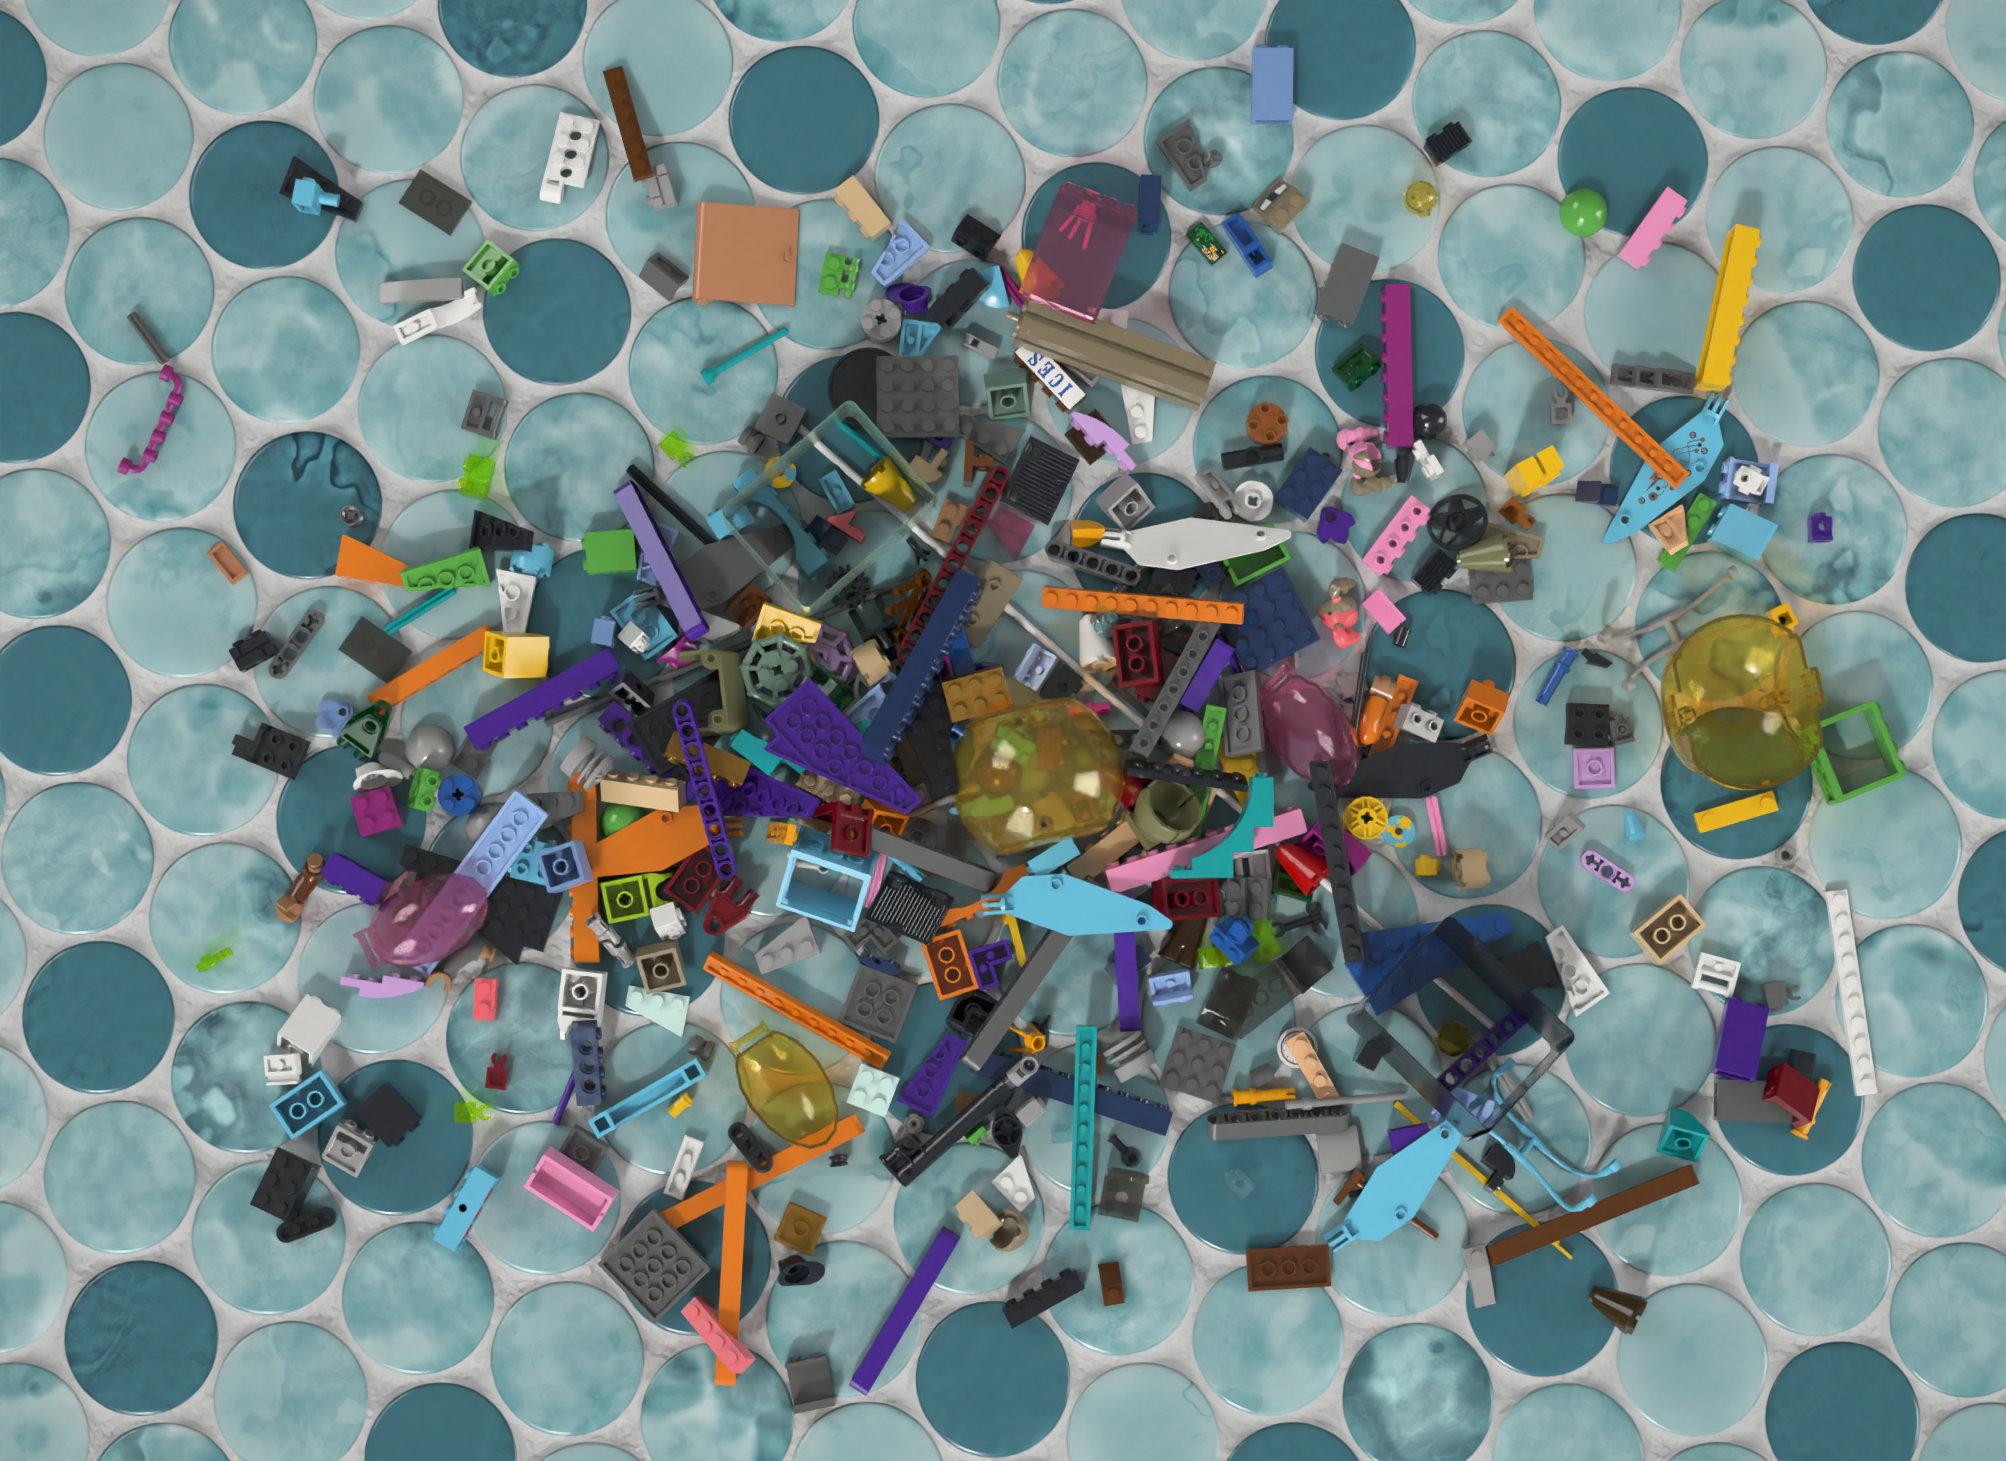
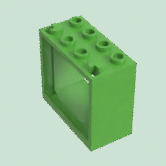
[1796,700,1906,805]

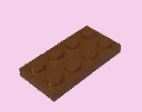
[1245,1244,1331,1292]

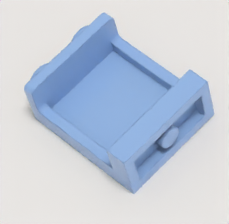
[1718,456,1779,506]
[1430,1083,1495,1141]

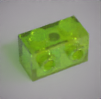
[458,454,496,501]
[1251,919,1283,965]

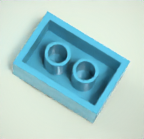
[269,1069,348,1140]

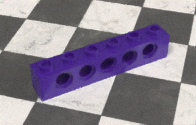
[597,701,706,803]

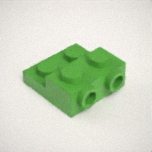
[461,239,521,297]
[406,767,441,812]

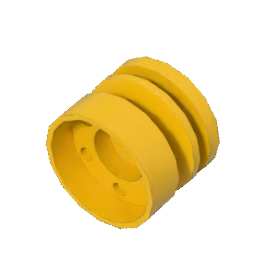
[1341,797,1388,840]

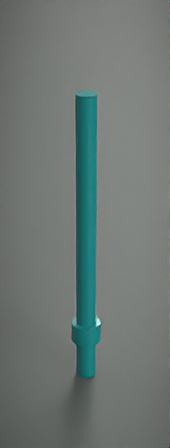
[837,421,928,503]

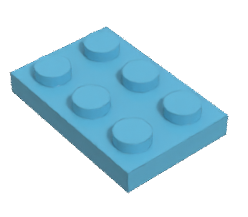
[610,587,679,661]

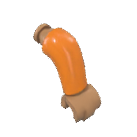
[1357,675,1397,749]

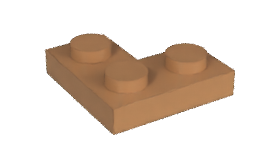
[931,498,983,544]

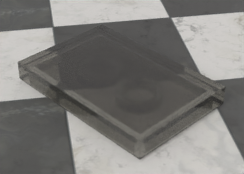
[398,169,473,236]
[338,616,413,683]

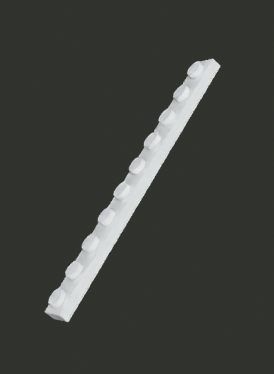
[1825,889,1877,1096]

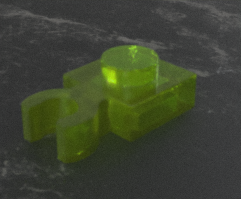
[658,431,694,468]
[196,947,233,973]
[454,1102,491,1123]

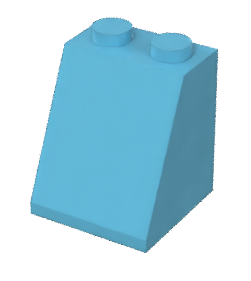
[1706,503,1778,565]

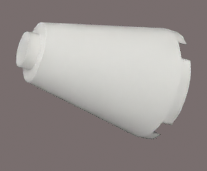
[1079,614,1116,673]

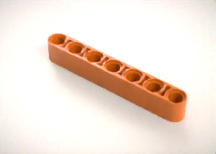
[367,624,492,714]

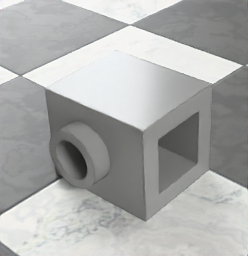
[1463,429,1497,463]

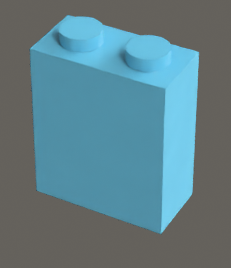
[1026,835,1080,876]

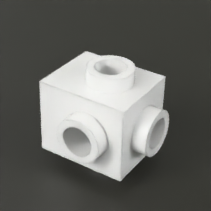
[1733,464,1770,496]

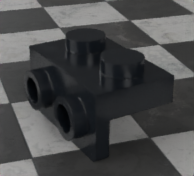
[951,214,1001,262]

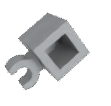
[1334,671,1368,708]

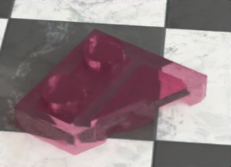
[990,506,1035,560]

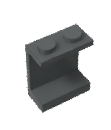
[784,1351,836,1414]

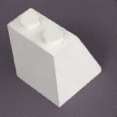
[277,994,341,1068]

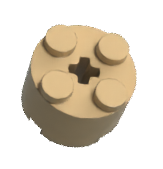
[849,638,893,687]
[1450,847,1490,891]

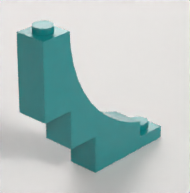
[730,719,871,776]
[1168,773,1274,879]

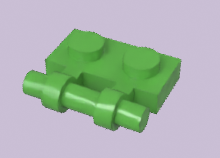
[818,252,860,299]

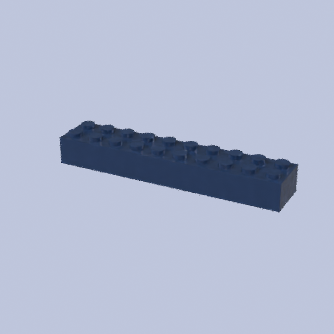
[862,568,982,766]

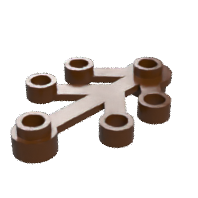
[885,568,932,645]

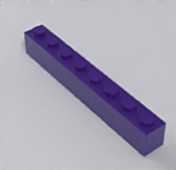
[463,647,621,751]

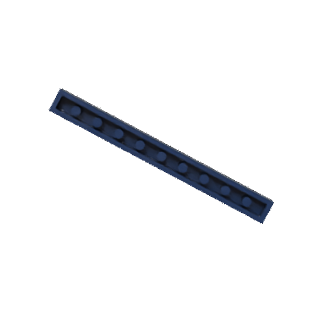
[969,1052,1173,1136]

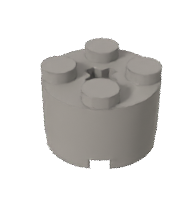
[861,299,902,344]

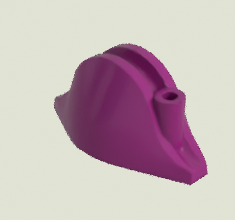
[655,633,698,670]

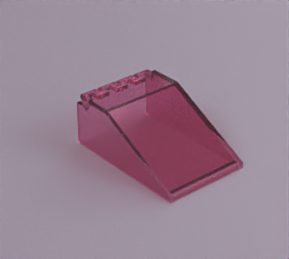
[1018,181,1139,325]

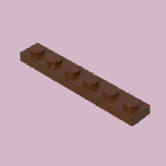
[603,66,654,182]

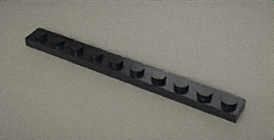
[1309,759,1366,963]

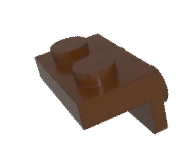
[723,581,773,630]

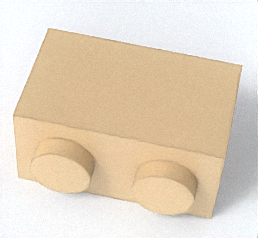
[954,1190,1003,1240]

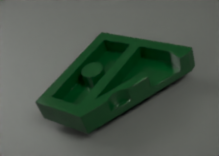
[1271,858,1313,903]

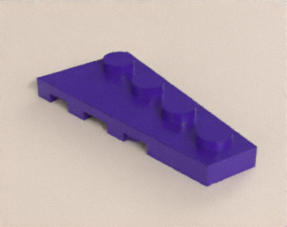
[896,1033,967,1117]

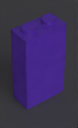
[1711,997,1770,1083]

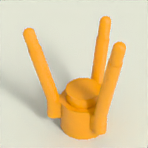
[1008,1022,1046,1055]

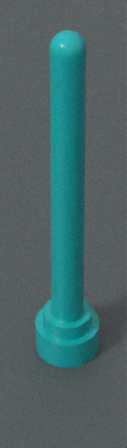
[700,327,788,385]

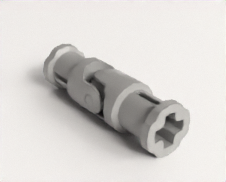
[585,912,636,968]

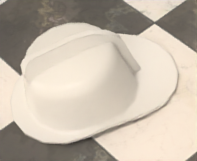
[353,762,403,793]

